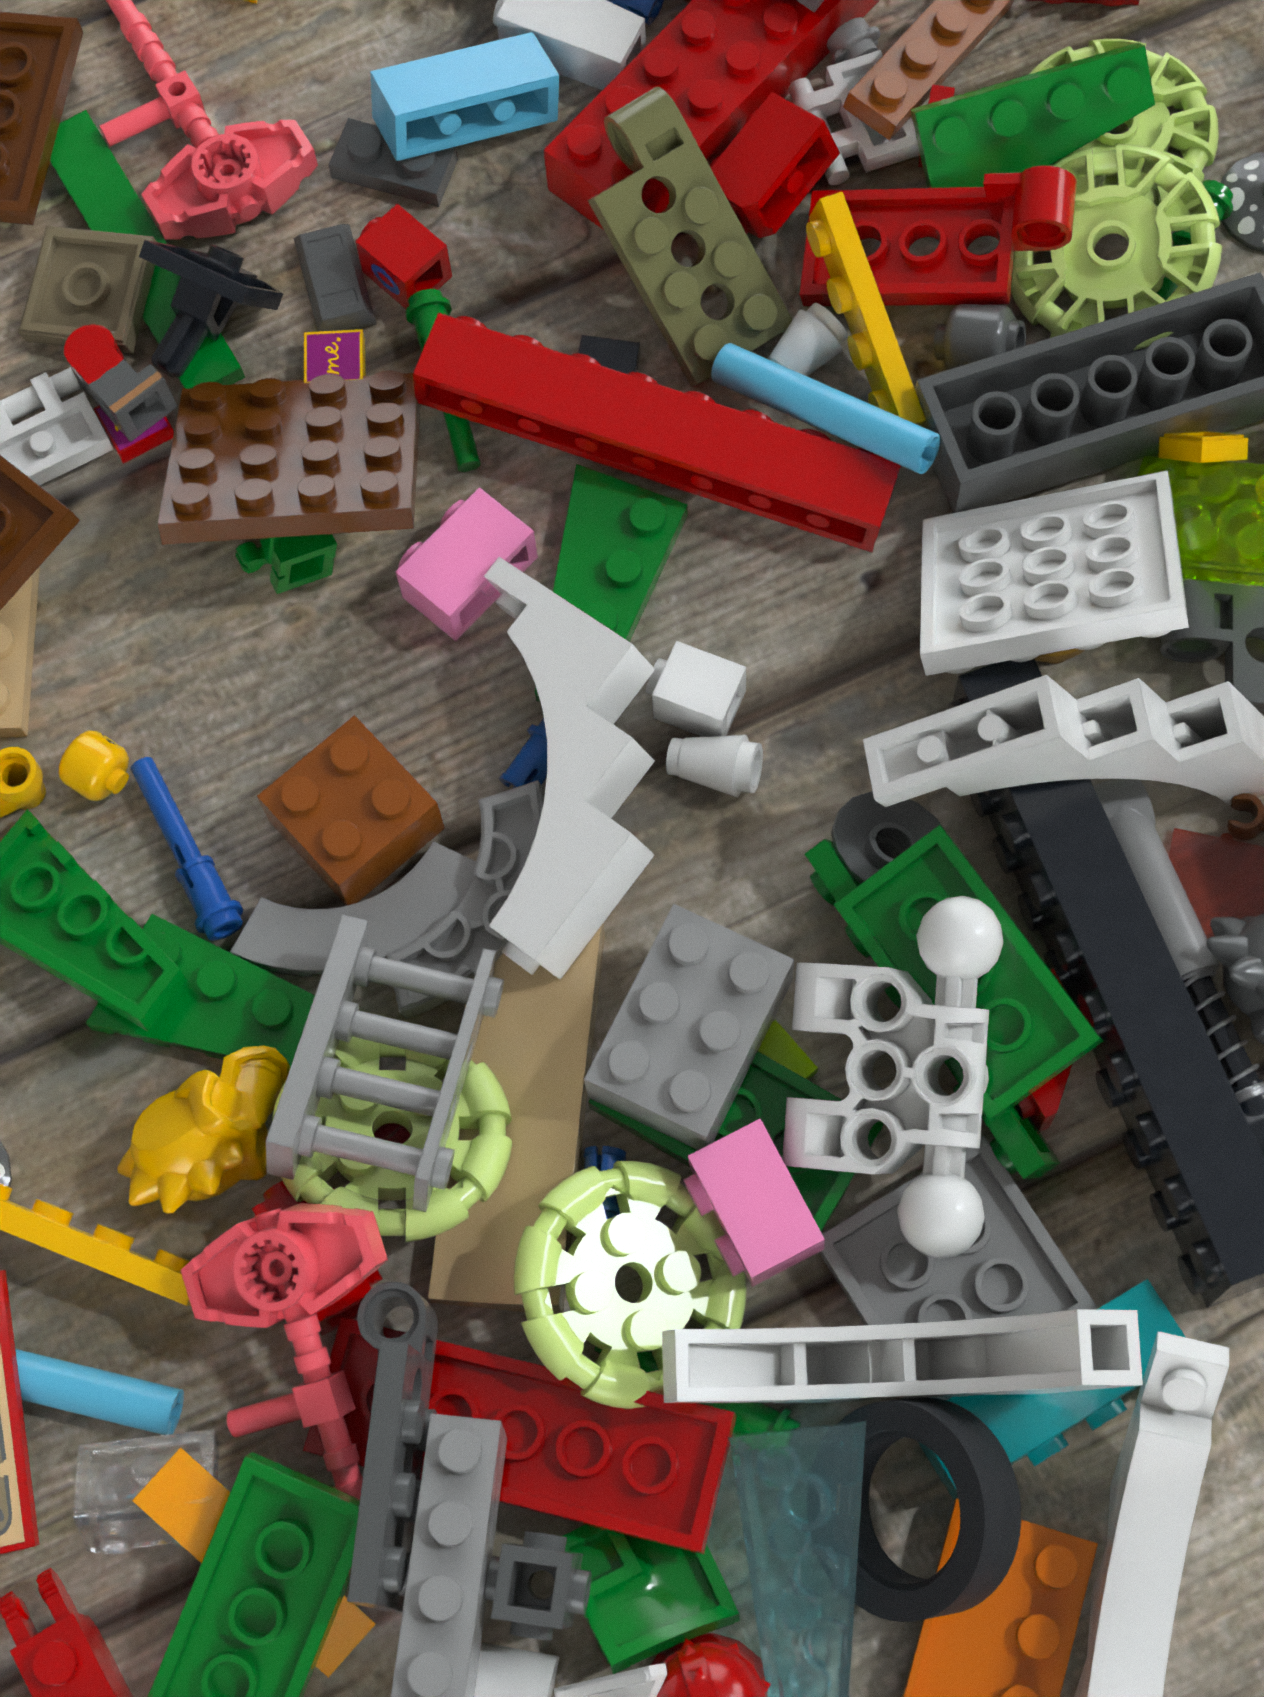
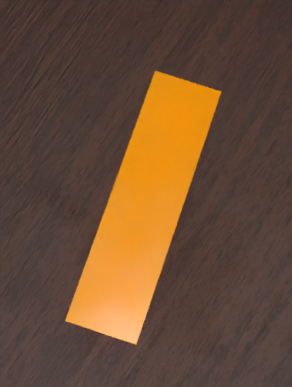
[132,1447,376,1678]

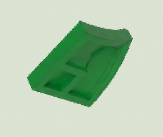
[563,1524,740,1674]

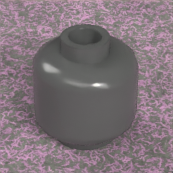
[934,304,1026,371]

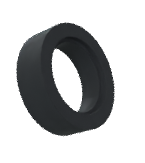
[809,1398,1021,1622]

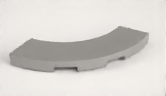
[386,780,545,1019]
[230,842,476,977]

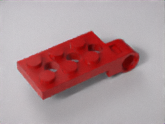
[799,166,1077,307]

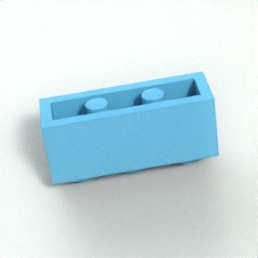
[370,32,559,161]

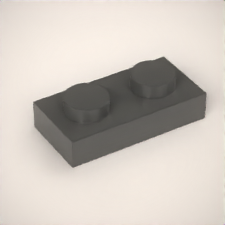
[328,118,458,207]

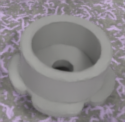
[827,17,881,64]

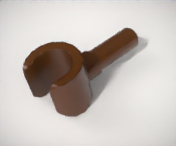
[1227,793,1264,840]

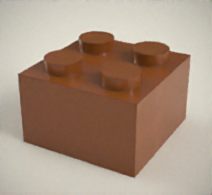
[257,715,445,906]

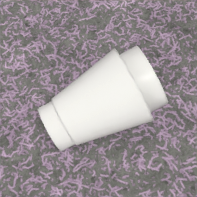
[768,303,848,376]
[666,735,763,797]

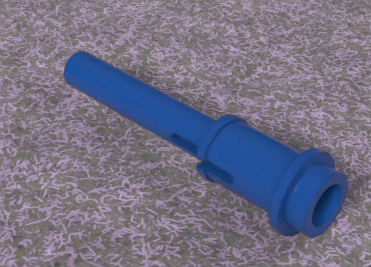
[130,757,244,941]

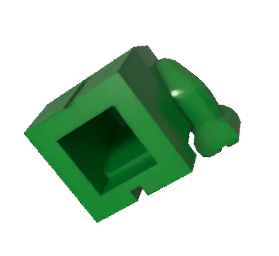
[235,534,337,594]

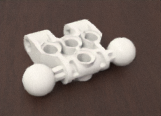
[782,896,1004,1259]

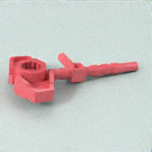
[99,0,318,240]
[181,1203,388,1499]

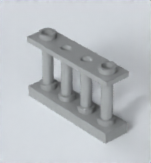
[265,915,504,1212]

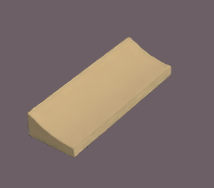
[428,923,605,1314]

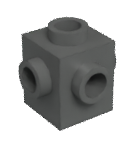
[485,1531,592,1640]

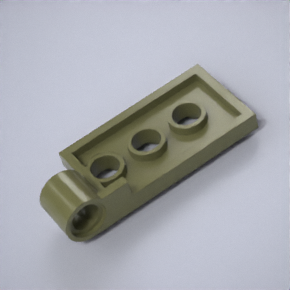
[587,87,793,386]

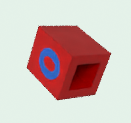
[355,203,453,309]

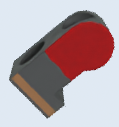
[64,324,178,442]

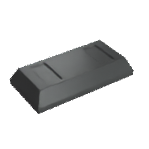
[293,224,377,331]

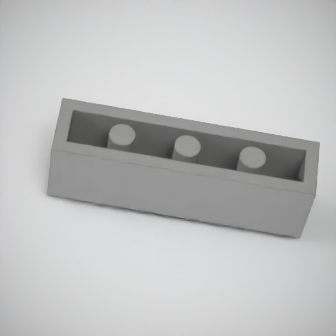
[391,1414,507,1697]

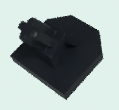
[139,240,283,378]

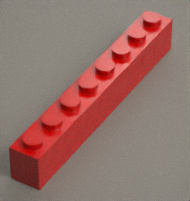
[413,312,901,553]

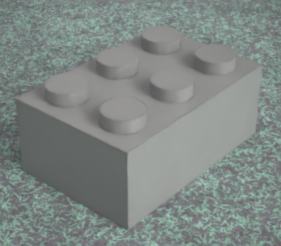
[584,904,794,1150]

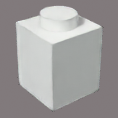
[646,641,746,737]

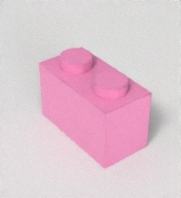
[395,487,538,641]
[683,1119,825,1287]

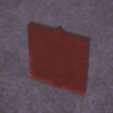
[1168,828,1264,939]

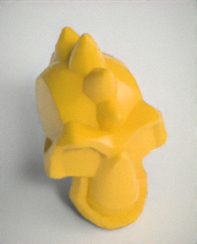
[117,1045,290,1214]

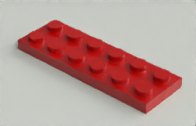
[303,1317,737,1555]

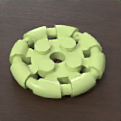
[1029,39,1219,206]
[1011,144,1222,350]
[272,1037,513,1243]
[514,1161,747,1409]

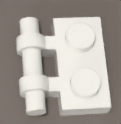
[788,50,920,185]
[0,367,113,486]

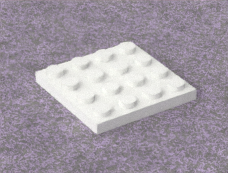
[920,471,1189,676]

